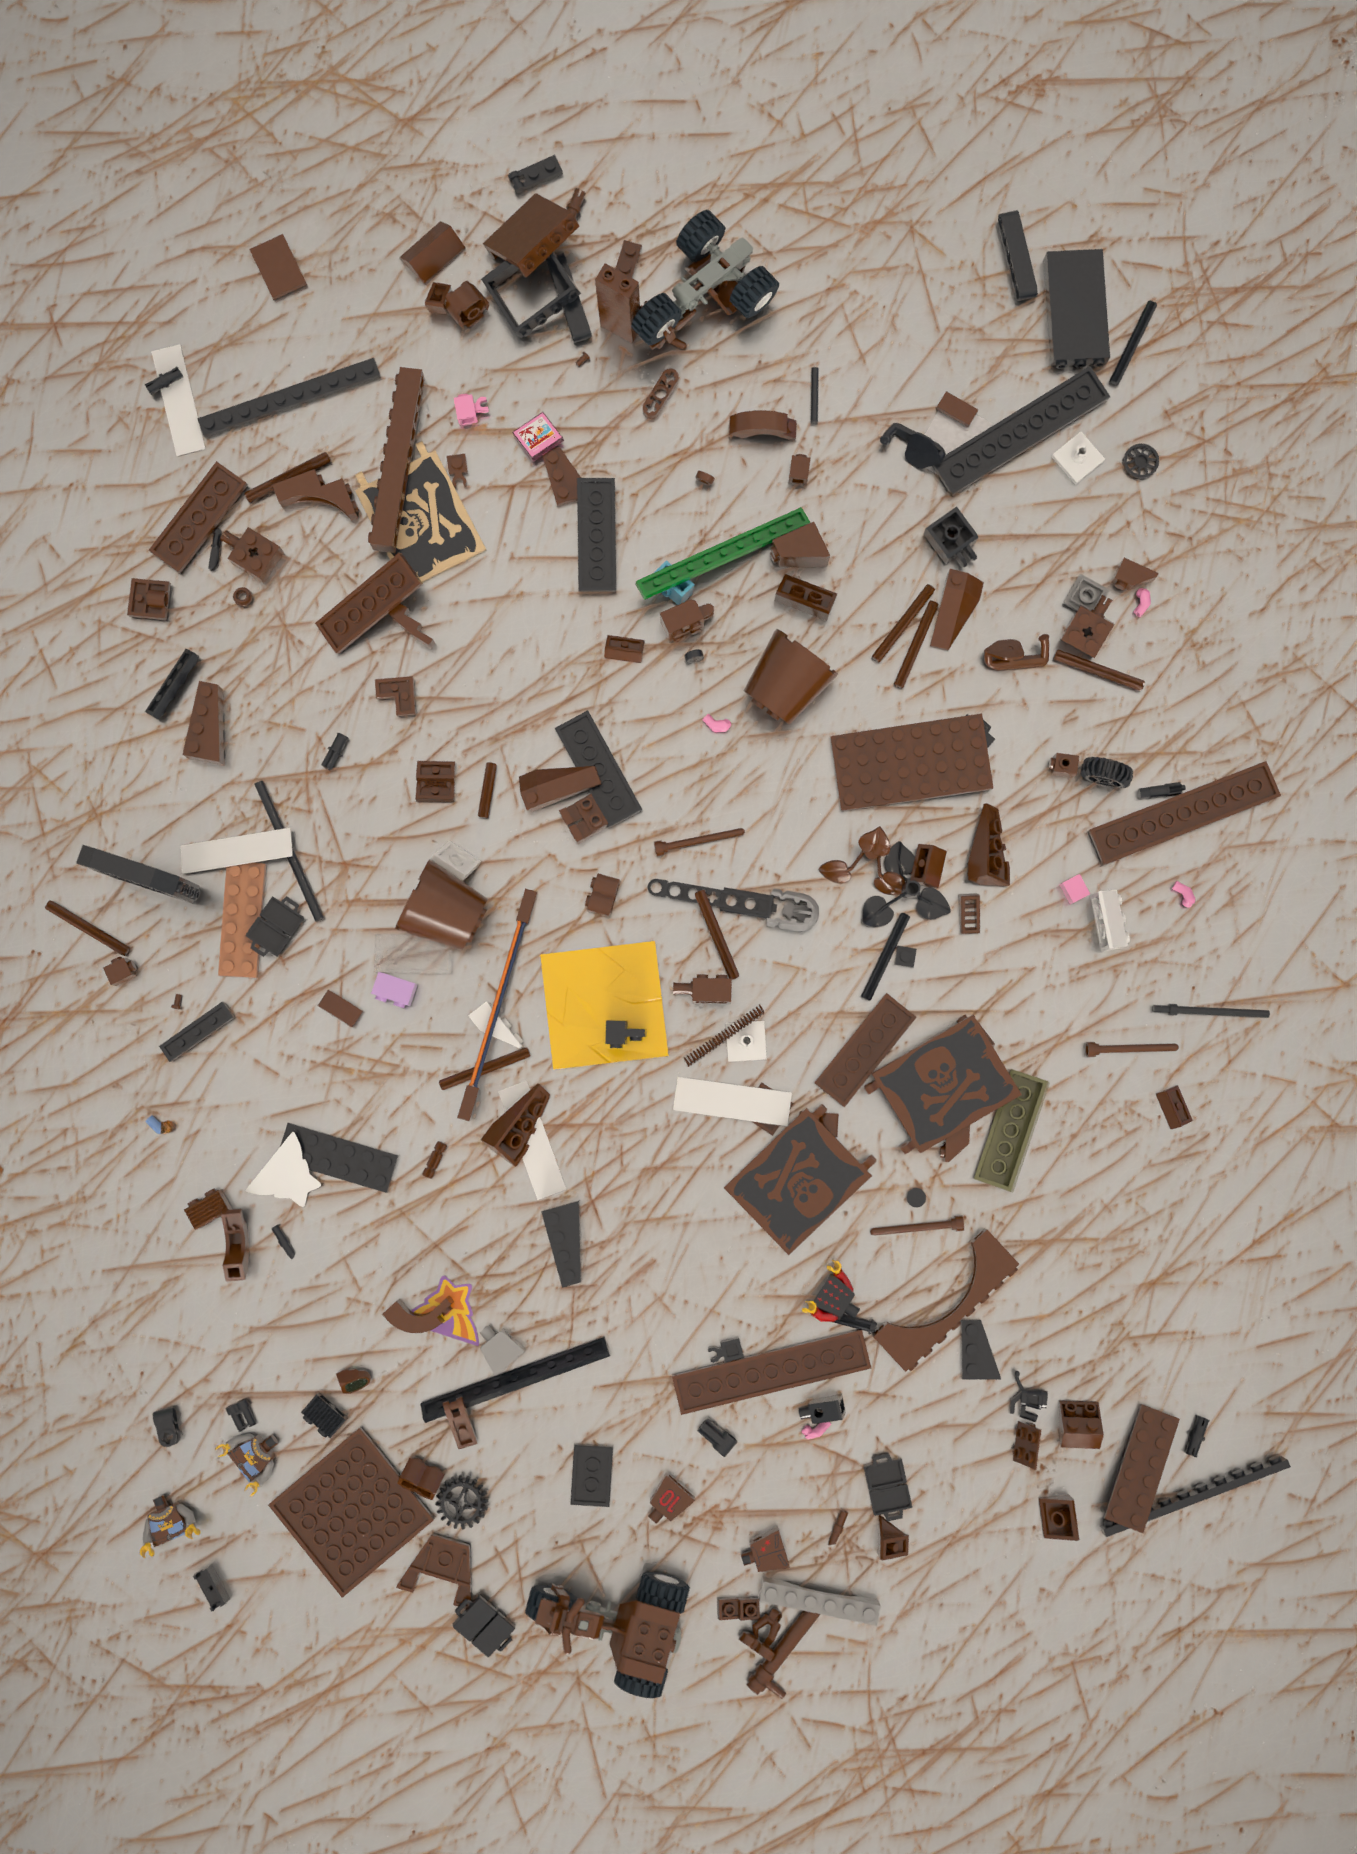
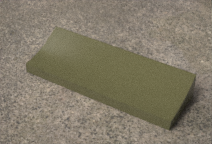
[974,1069,1050,1193]

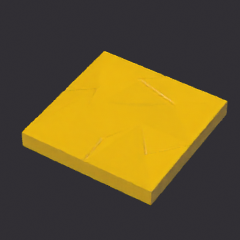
[540,941,669,1070]

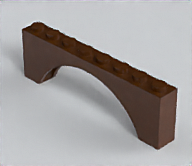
[872,1228,1019,1372]

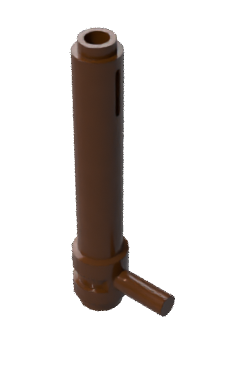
[746,1611,821,1699]

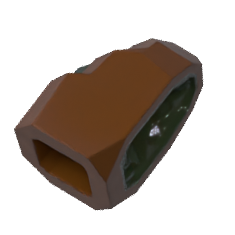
[336,1369,371,1394]

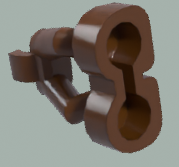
[738,1609,782,1662]

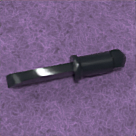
[208,528,222,570]

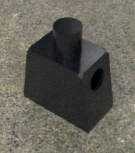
[799,1394,846,1424]

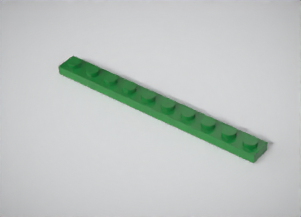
[635,507,810,600]

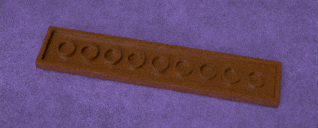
[1088,761,1281,865]
[672,1329,871,1415]

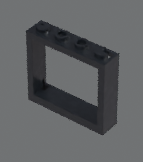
[481,252,581,338]

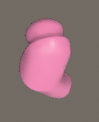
[1172,881,1196,908]

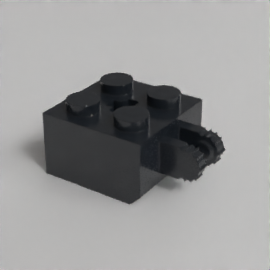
[923,506,979,568]

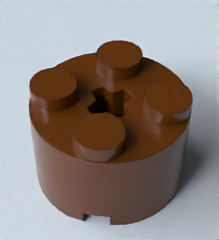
[445,281,489,328]

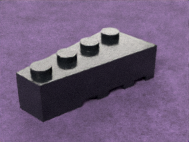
[541,1200,582,1288]

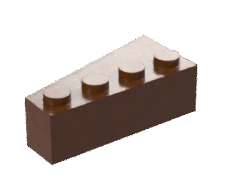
[182,681,225,766]

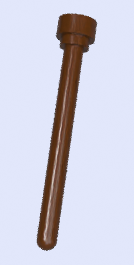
[654,828,745,856]
[1085,1042,1179,1057]
[870,1215,964,1236]

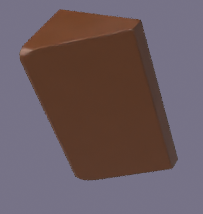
[604,635,645,663]
[1156,1085,1193,1129]

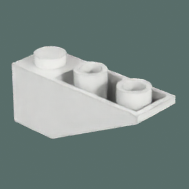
[468,1001,524,1049]

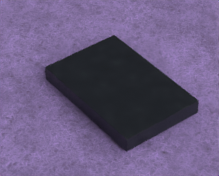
[570,1444,613,1507]

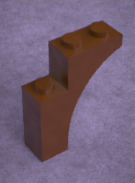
[272,469,359,521]

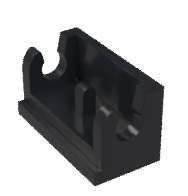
[193,1564,230,1612]

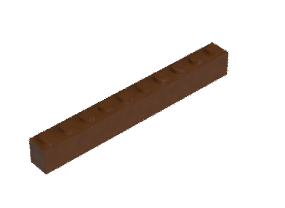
[368,367,425,553]

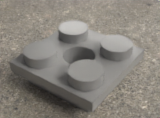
[1063,574,1110,611]

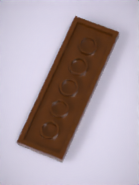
[149,461,248,573]
[315,553,423,654]
[814,993,917,1107]
[1104,1404,1180,1534]

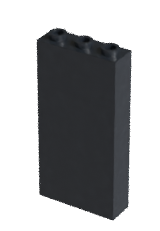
[1044,249,1110,369]

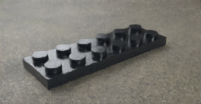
[577,478,616,592]
[555,710,642,828]
[280,1123,399,1193]

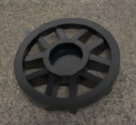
[1123,443,1159,479]

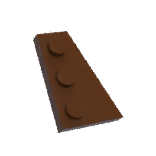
[542,447,581,506]

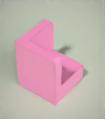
[1059,874,1090,905]

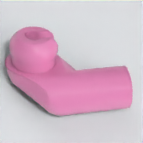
[1133,588,1151,617]
[702,714,731,732]
[801,1422,831,1439]

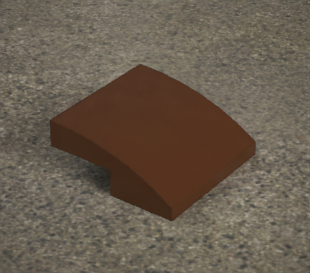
[415,761,455,802]

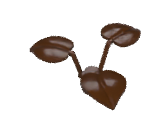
[818,826,906,895]

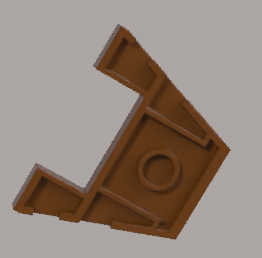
[396,1533,471,1609]

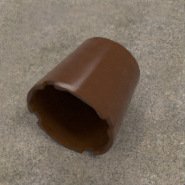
[743,629,838,725]
[395,859,488,950]

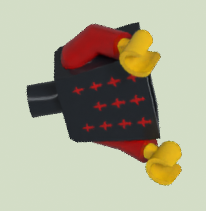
[802,1260,860,1322]

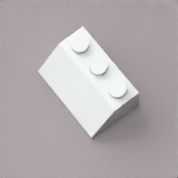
[1090,890,1130,952]

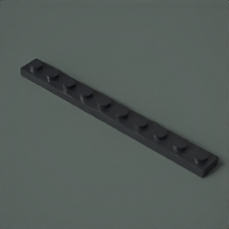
[197,358,381,438]
[420,1337,610,1423]
[1100,1455,1290,1537]

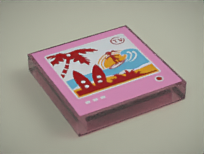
[512,412,564,462]

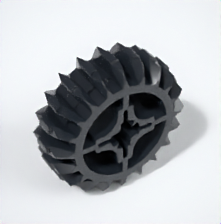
[1080,757,1133,789]
[435,1474,489,1530]

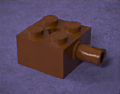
[220,527,284,584]
[1061,595,1115,658]
[673,974,732,1004]

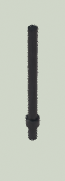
[1153,1004,1270,1018]

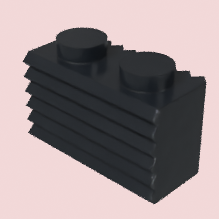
[301,1392,348,1438]

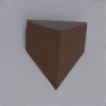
[877,1515,909,1560]

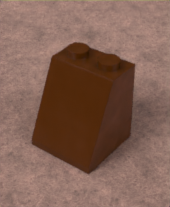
[769,522,830,567]

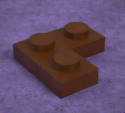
[375,676,416,716]

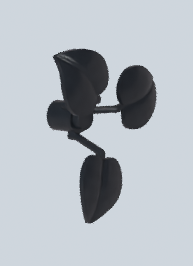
[862,841,951,927]

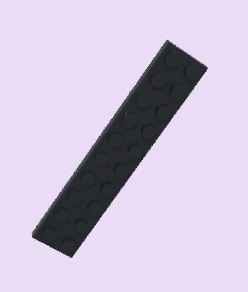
[932,366,1111,496]

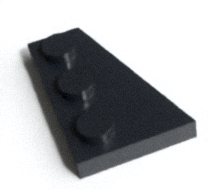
[960,1319,1002,1380]

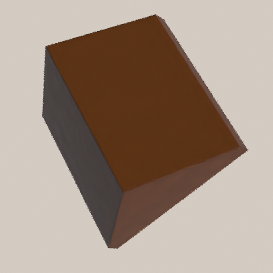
[1039,1494,1079,1541]

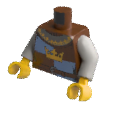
[215,1434,278,1497]
[140,1495,201,1559]

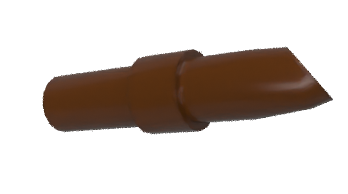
[828,1510,848,1546]

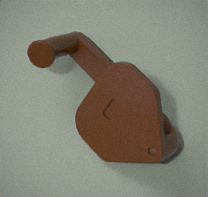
[984,634,1049,670]

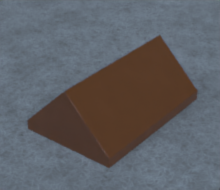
[399,221,466,285]
[774,574,837,621]

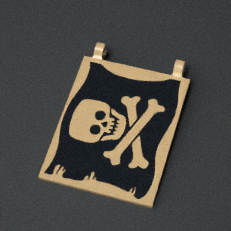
[355,441,486,582]

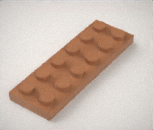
[218,863,266,978]

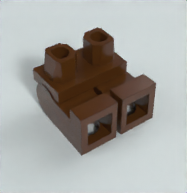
[559,794,608,845]

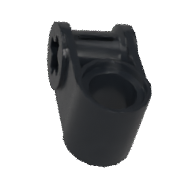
[153,1406,181,1447]

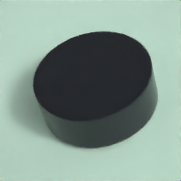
[906,1188,926,1207]

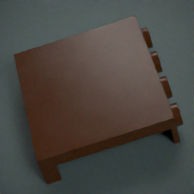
[482,193,580,278]

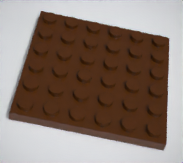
[268,1427,435,1598]

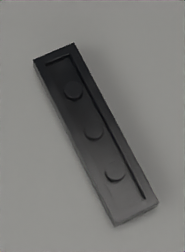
[145,649,199,720]
[159,1002,235,1062]

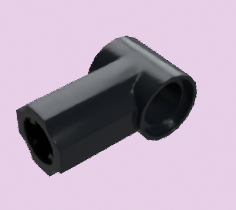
[697,1418,738,1457]

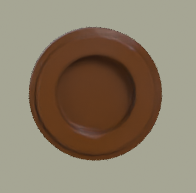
[695,470,715,485]

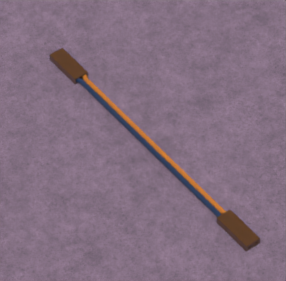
[457,888,537,1122]

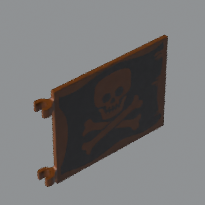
[864,1014,1022,1155]
[724,1104,877,1255]

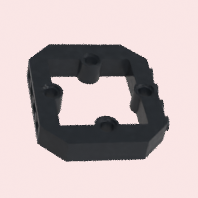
[76,845,200,904]

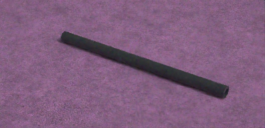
[254,781,324,922]

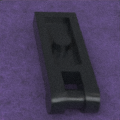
[508,155,563,194]

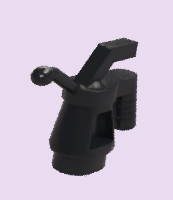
[1010,1371,1048,1422]

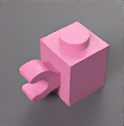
[454,394,489,426]

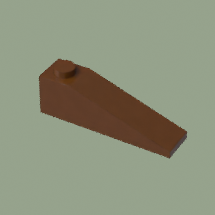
[930,569,984,651]
[519,766,602,812]
[967,803,1010,886]
[481,1084,550,1167]

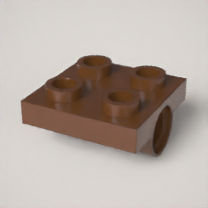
[127,578,171,620]

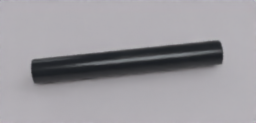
[811,367,819,424]

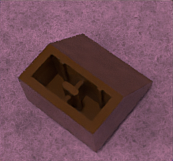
[1058,1401,1104,1449]

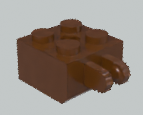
[660,599,714,643]

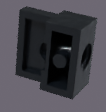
[605,1020,647,1048]

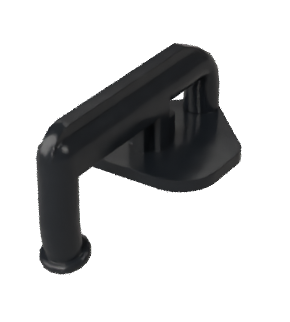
[880,423,946,469]

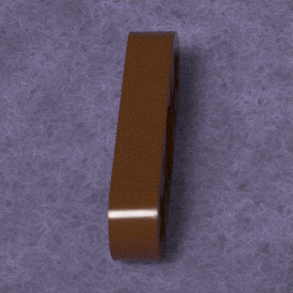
[643,368,679,419]

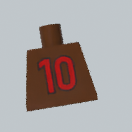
[648,1472,695,1524]

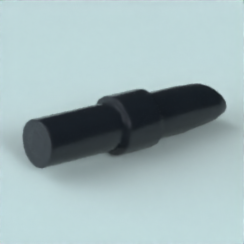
[271,1225,295,1259]

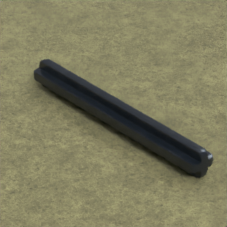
[1110,300,1157,385]
[861,913,910,1001]

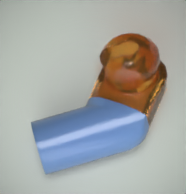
[145,1115,174,1134]

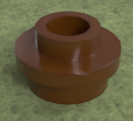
[233,587,252,606]

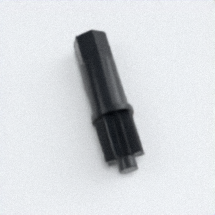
[1138,782,1186,799]

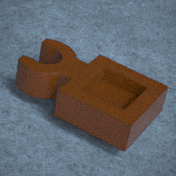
[447,453,468,488]

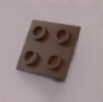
[1013,1421,1042,1470]

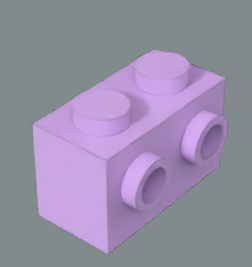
[371,972,418,1008]

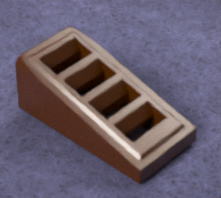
[959,893,980,934]

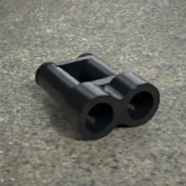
[225,1398,257,1432]

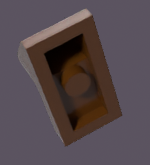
[425,282,451,314]

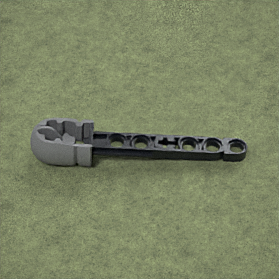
[647,879,819,931]

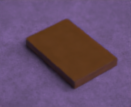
[249,234,307,300]

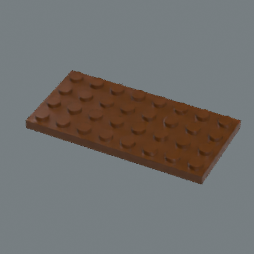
[830,713,994,812]

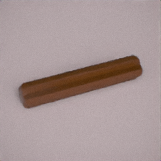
[478,762,497,818]

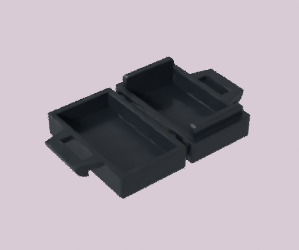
[245,896,304,957]
[863,1453,912,1522]
[452,1595,515,1658]

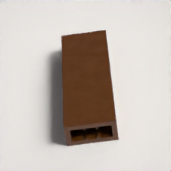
[595,263,640,343]

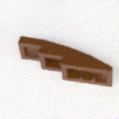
[388,604,435,650]

